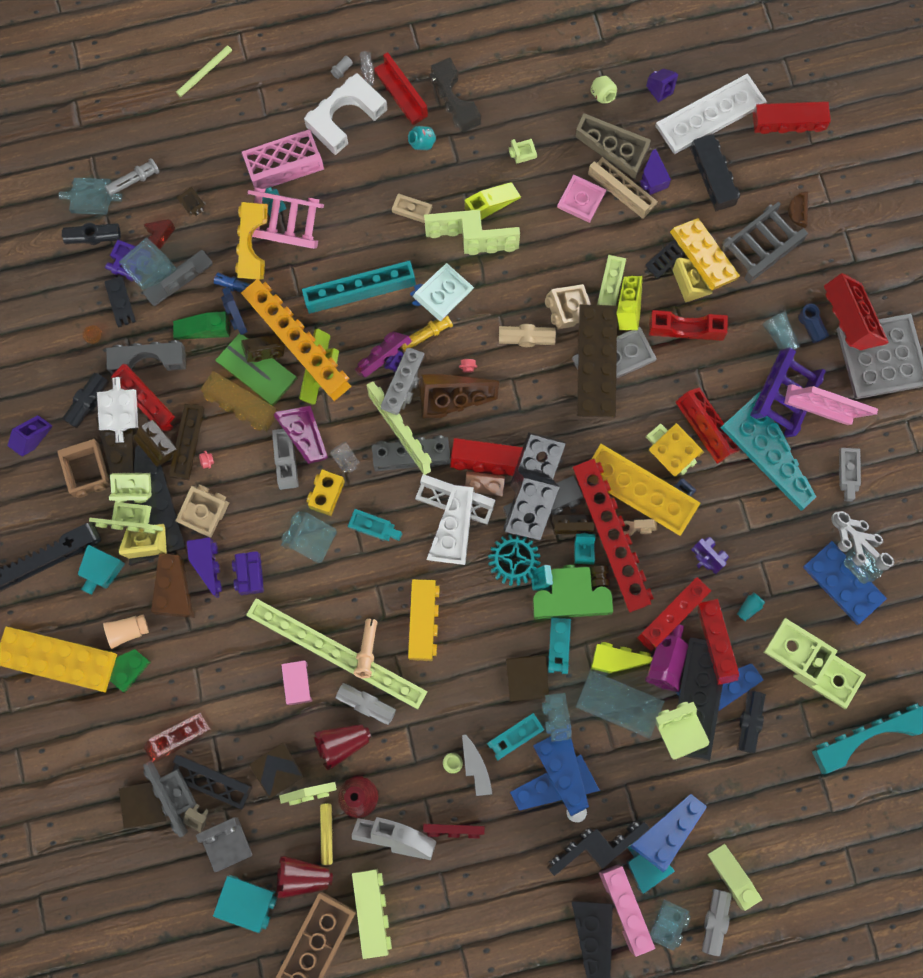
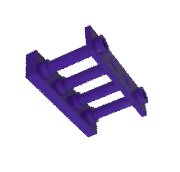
[750,347,826,438]

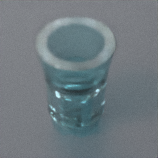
[762,312,800,350]

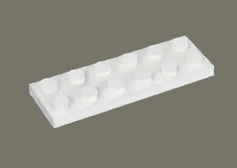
[655,73,767,154]

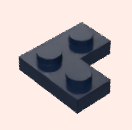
[221,287,247,335]

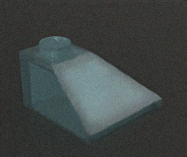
[119,238,177,290]

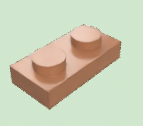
[465,471,505,496]

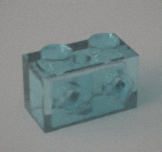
[542,693,572,742]
[650,899,691,951]

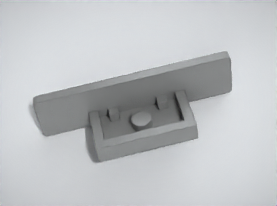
[381,348,424,415]

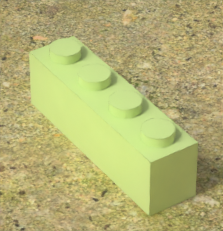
[352,869,392,959]

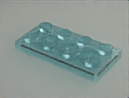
[575,670,665,739]

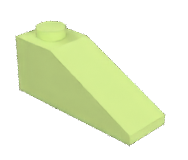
[707,844,762,911]

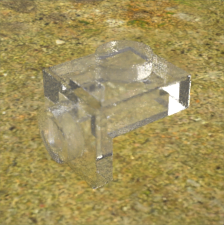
[330,442,360,473]

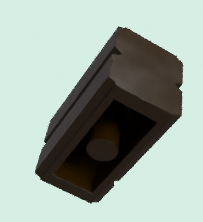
[133,420,177,467]

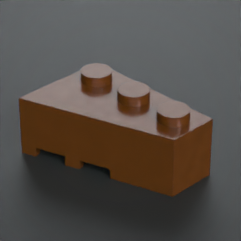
[151,553,195,618]

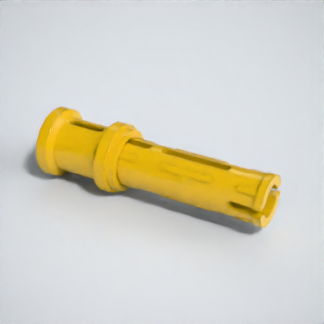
[400,315,453,353]

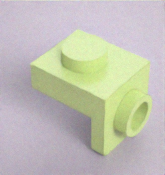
[509,139,537,164]

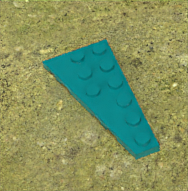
[721,392,816,511]

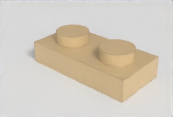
[392,194,432,223]

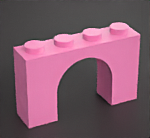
[599,864,655,957]

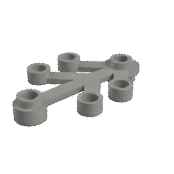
[831,511,894,571]

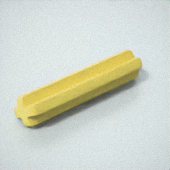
[320,803,333,865]

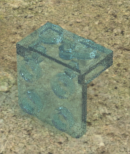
[281,511,337,563]

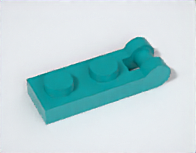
[548,618,571,674]
[487,713,544,761]

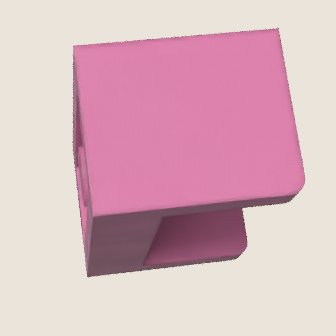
[282,661,312,705]

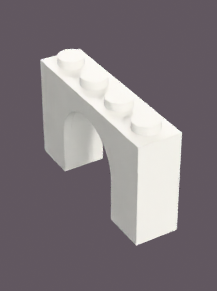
[304,73,387,155]

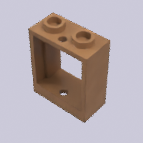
[57,439,111,498]

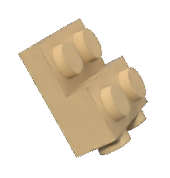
[545,284,591,329]
[176,485,230,537]

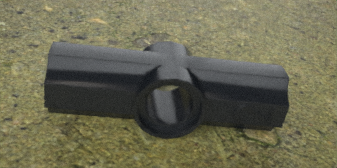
[62,223,121,245]
[62,372,109,428]
[737,690,766,754]

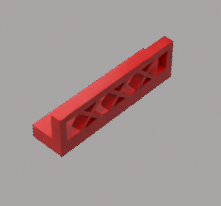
[374,52,428,125]
[111,364,175,431]
[675,387,741,464]

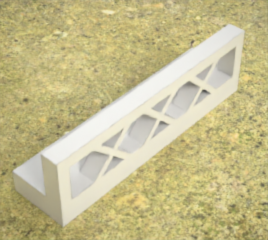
[415,474,495,525]

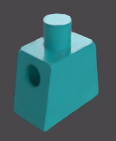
[78,545,125,595]
[626,840,675,894]

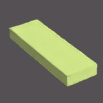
[597,255,626,306]

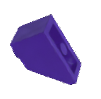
[646,68,678,103]
[640,149,671,195]
[7,415,52,456]

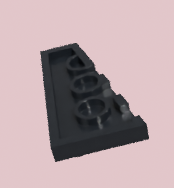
[571,901,613,978]

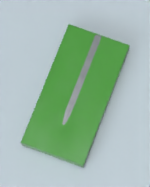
[216,333,297,406]

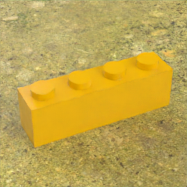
[408,579,440,661]

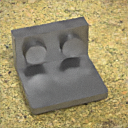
[196,817,252,872]

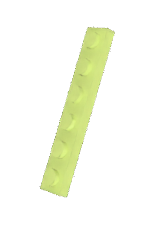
[367,382,432,475]

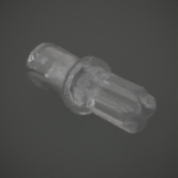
[360,51,375,86]

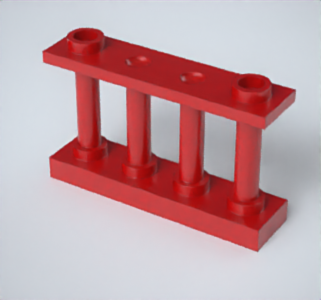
[636,577,711,652]

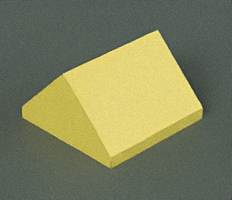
[672,258,713,303]
[119,524,167,559]

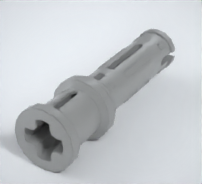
[104,158,159,196]

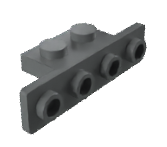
[143,250,213,306]
[143,760,197,838]

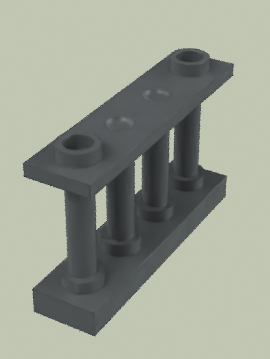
[721,202,808,284]

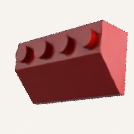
[824,273,889,350]

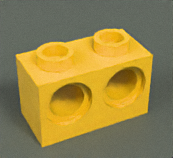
[307,470,345,516]

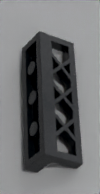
[172,755,252,810]

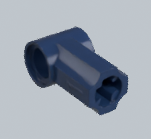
[798,304,829,343]

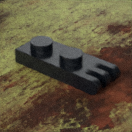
[104,276,136,328]

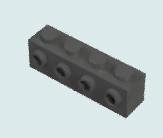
[372,435,450,471]

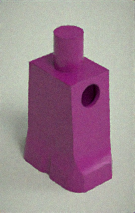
[645,624,689,692]

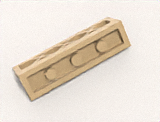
[588,157,658,219]

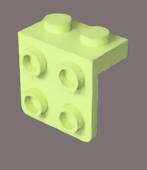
[656,702,709,759]

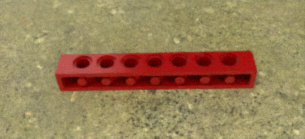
[573,459,654,613]

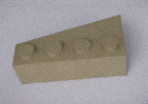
[576,113,651,180]

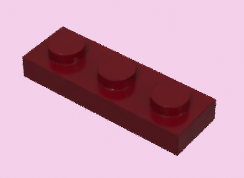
[423,824,485,839]

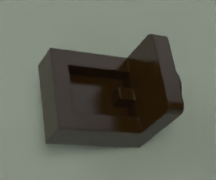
[177,187,206,216]

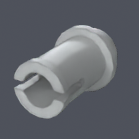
[331,56,353,79]

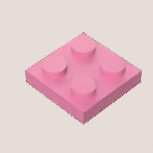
[557,175,606,223]

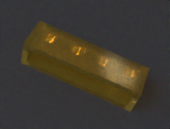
[201,371,278,432]

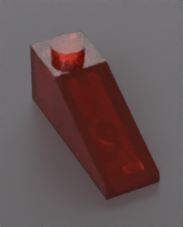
[143,713,210,763]

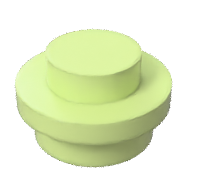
[443,753,463,773]

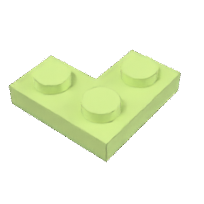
[279,782,337,806]

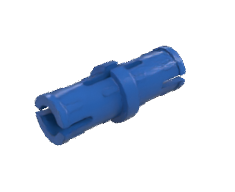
[214,272,250,292]

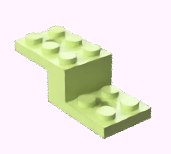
[424,210,520,255]
[764,618,866,709]

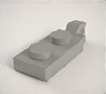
[839,448,861,502]

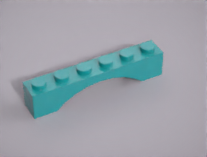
[812,703,923,774]

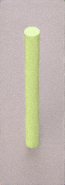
[176,45,232,97]

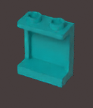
[213,875,277,933]

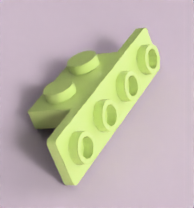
[89,503,163,534]

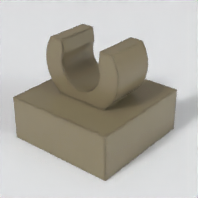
[183,804,208,833]

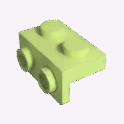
[109,473,152,503]

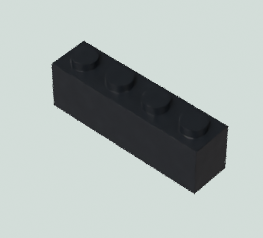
[690,134,740,212]

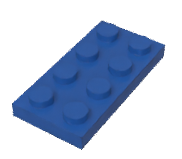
[803,541,887,625]

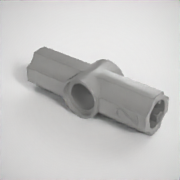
[336,683,396,725]
[702,889,732,956]

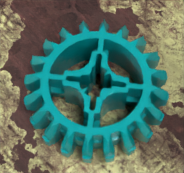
[488,534,541,586]

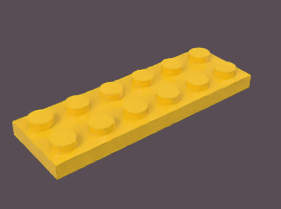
[588,444,701,536]
[0,626,117,693]

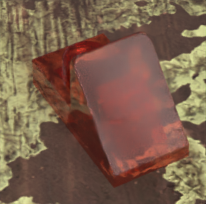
[144,219,176,257]

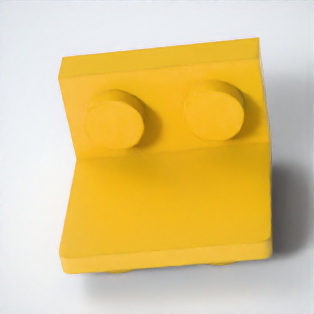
[649,423,704,476]

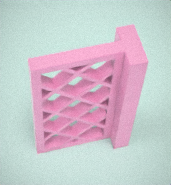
[242,129,324,189]
[784,384,878,425]

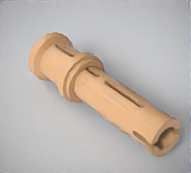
[354,619,378,678]

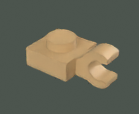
[624,519,657,536]

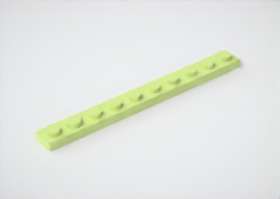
[246,598,427,709]

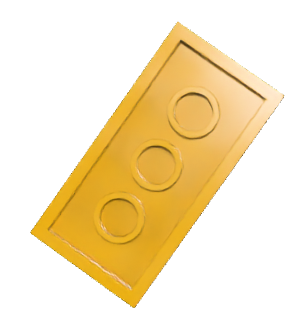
[670,218,740,290]

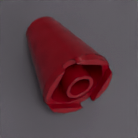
[313,724,371,770]
[338,777,378,818]
[277,856,333,898]

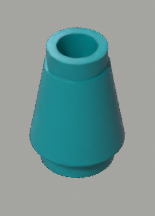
[737,592,765,622]

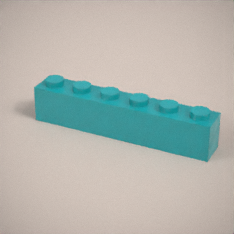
[302,261,416,314]

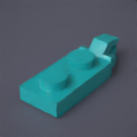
[348,509,402,541]

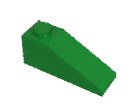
[173,312,230,340]

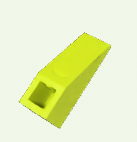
[465,182,521,220]
[617,276,643,330]
[591,642,653,674]

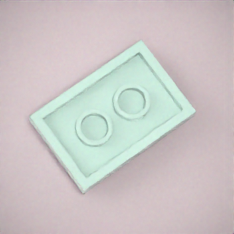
[413,263,474,322]

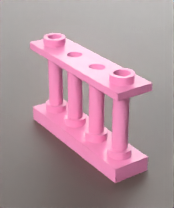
[248,187,324,249]

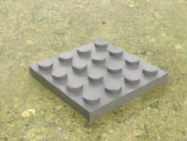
[837,314,923,399]

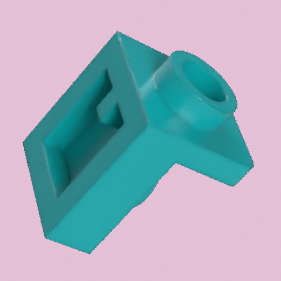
[531,565,553,591]

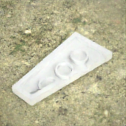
[427,485,474,565]

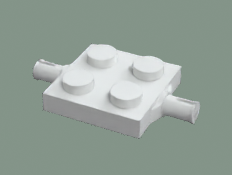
[97,377,138,443]

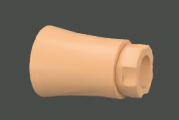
[103,614,149,649]

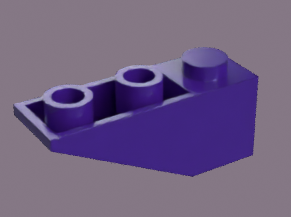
[187,538,222,598]

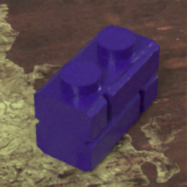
[232,552,264,595]

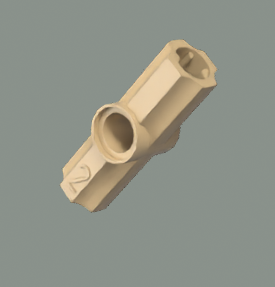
[499,324,556,347]

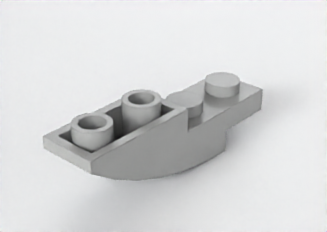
[352,817,436,860]

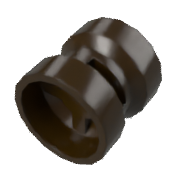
[590,566,610,588]

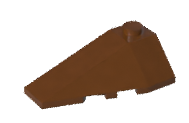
[420,374,499,419]

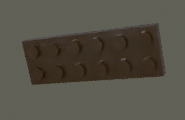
[577,304,617,418]

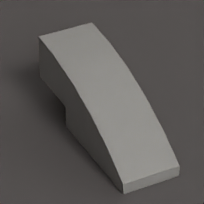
[272,429,299,490]
[462,735,492,796]

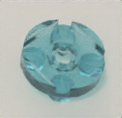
[844,546,883,584]

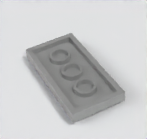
[572,327,657,379]

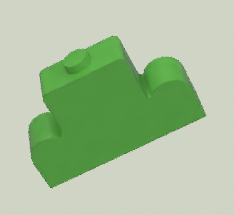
[533,565,613,620]

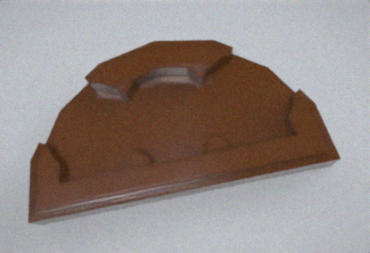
[788,192,808,228]

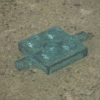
[59,178,122,214]

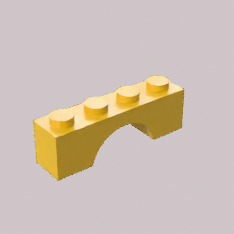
[235,202,268,280]

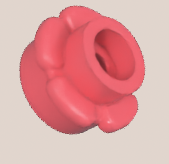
[459,359,477,373]
[199,451,214,469]

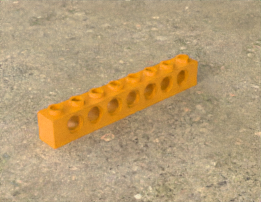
[241,278,352,401]

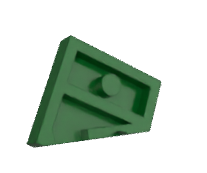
[109,649,151,693]

